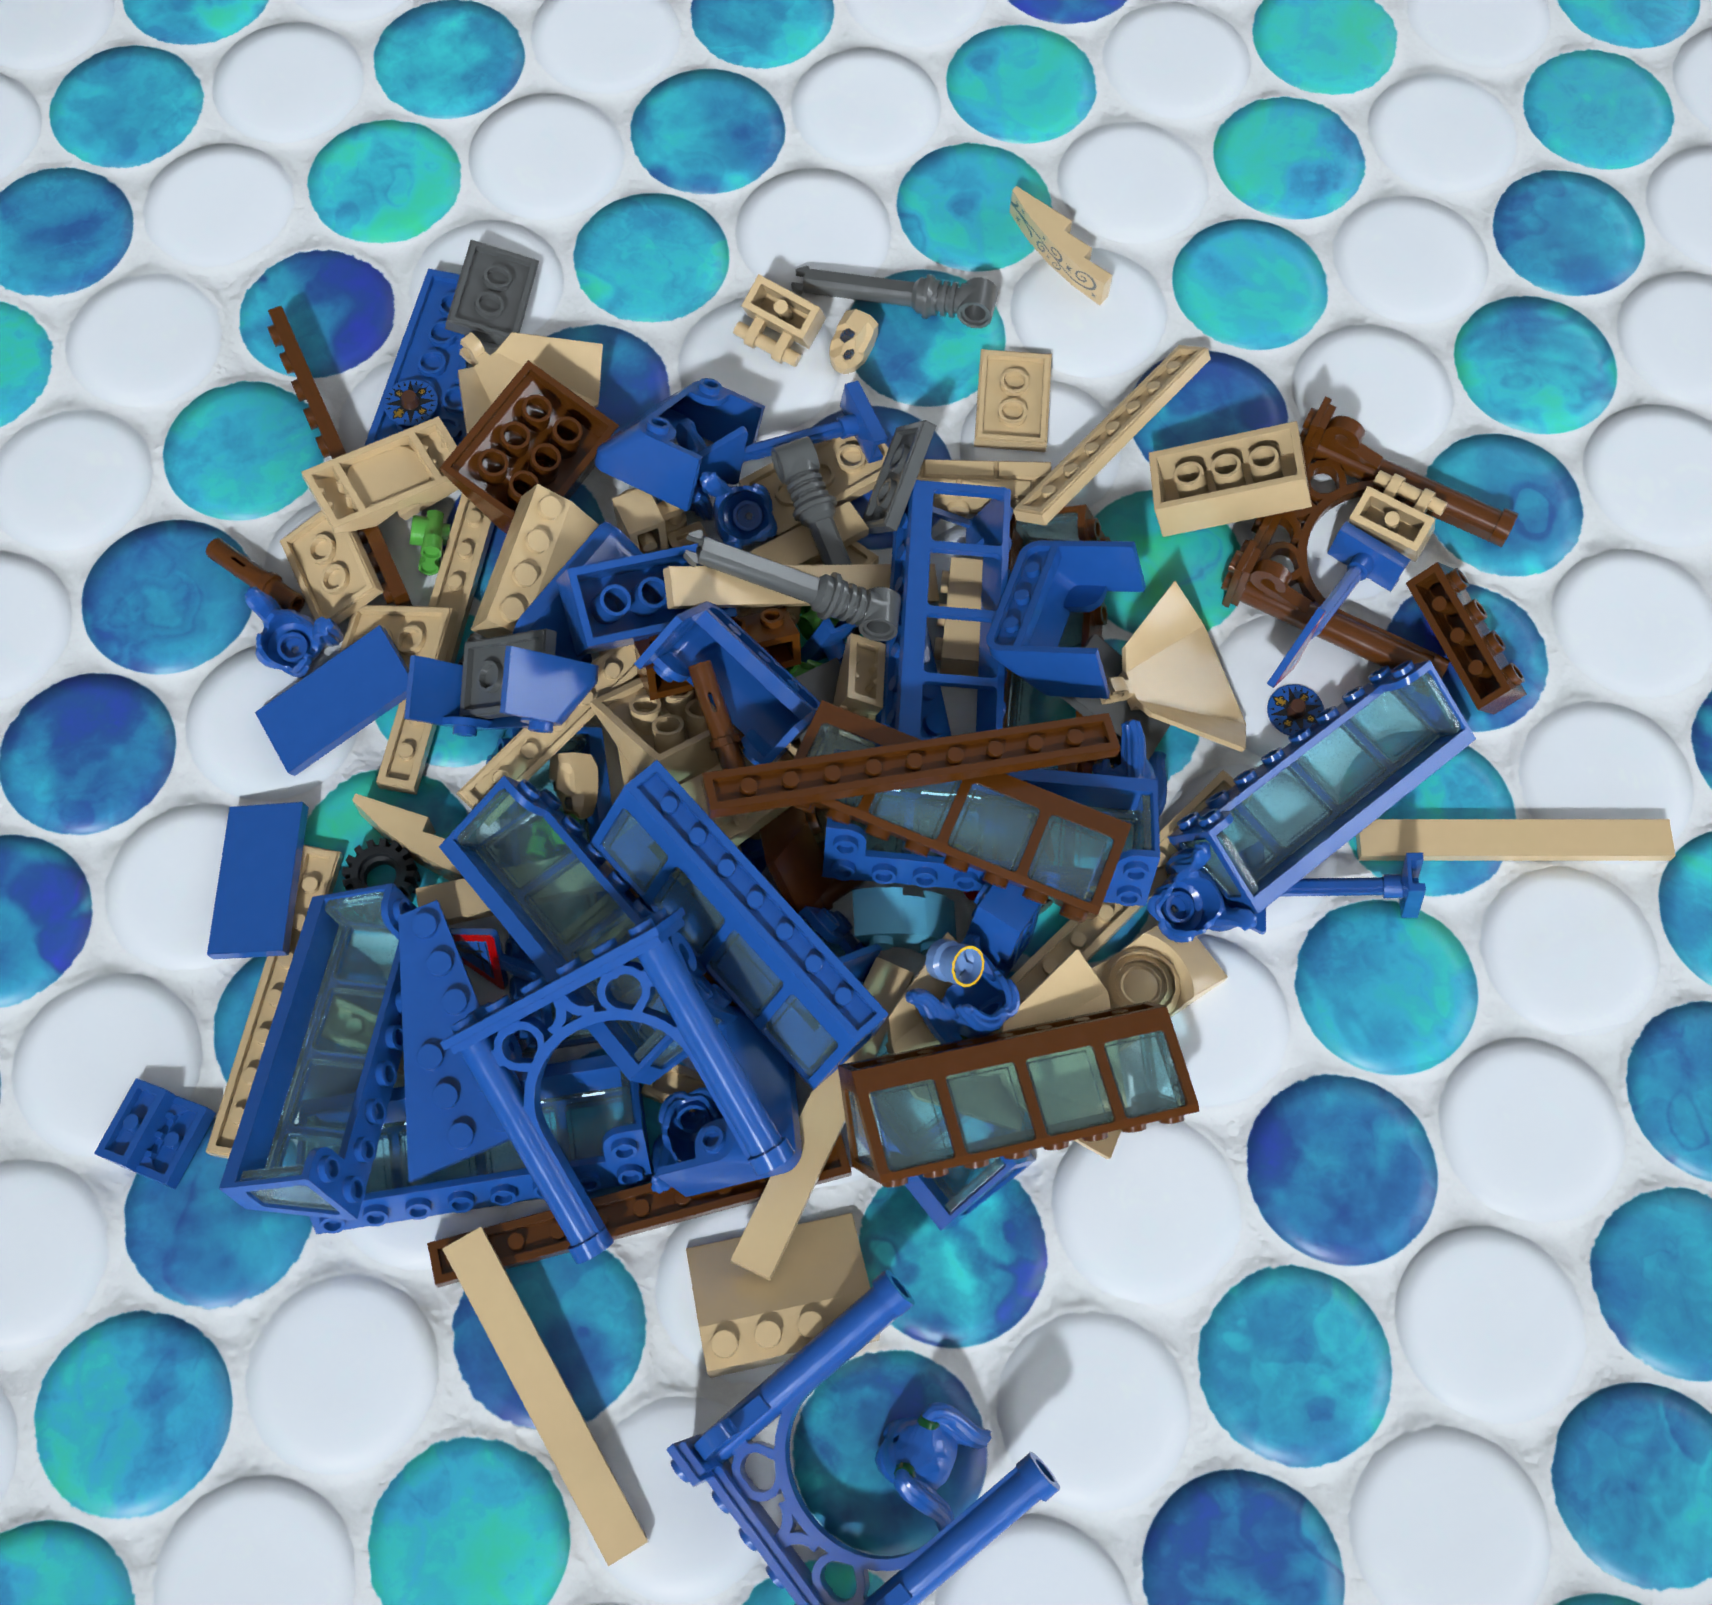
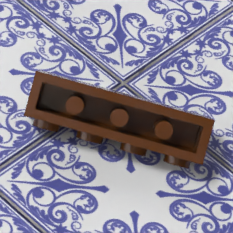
[1406,562,1527,714]
[634,606,801,701]

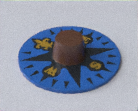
[383,379,438,426]
[1267,685,1324,736]

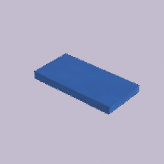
[255,625,409,776]
[207,802,309,960]

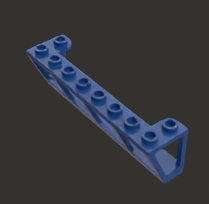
[879,480,1013,747]

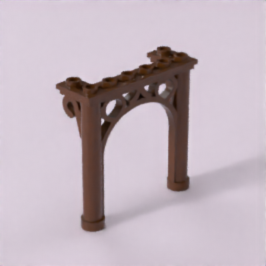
[1221,396,1519,694]

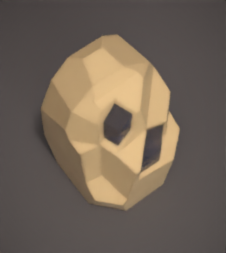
[829,309,878,374]
[549,752,598,819]

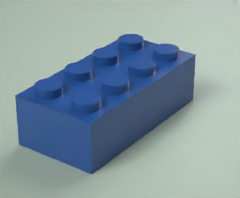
[556,539,737,657]

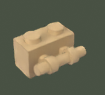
[733,274,826,367]
[1349,470,1448,562]
[612,488,687,554]

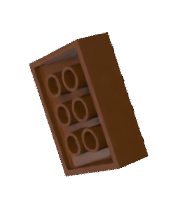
[440,360,619,534]

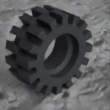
[342,838,420,916]

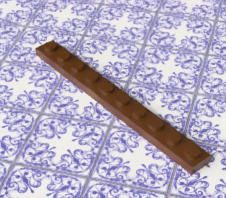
[267,306,413,606]
[701,713,1121,818]
[427,1133,852,1288]

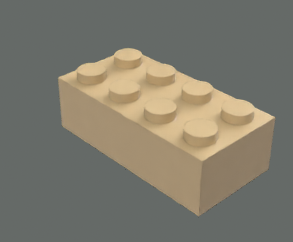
[1149,421,1312,537]

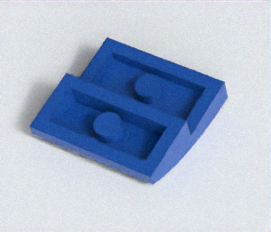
[94,1078,216,1189]

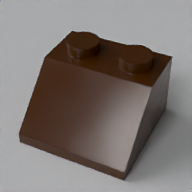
[759,806,835,914]

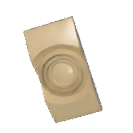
[301,416,457,533]
[1092,925,1228,1053]

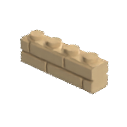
[916,459,1051,517]

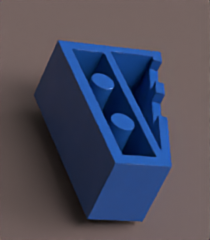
[965,882,1042,978]

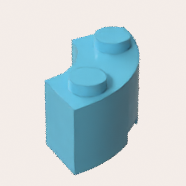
[852,887,957,956]

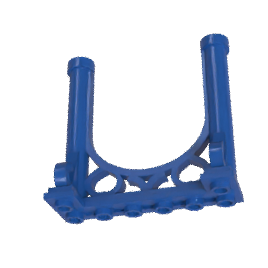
[440,907,795,1264]
[666,1269,1060,1605]

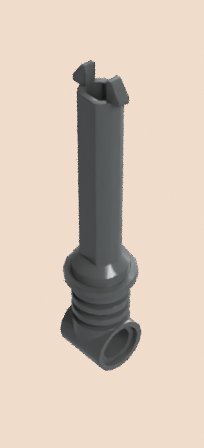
[791,266,998,328]
[771,436,861,635]
[683,530,901,641]

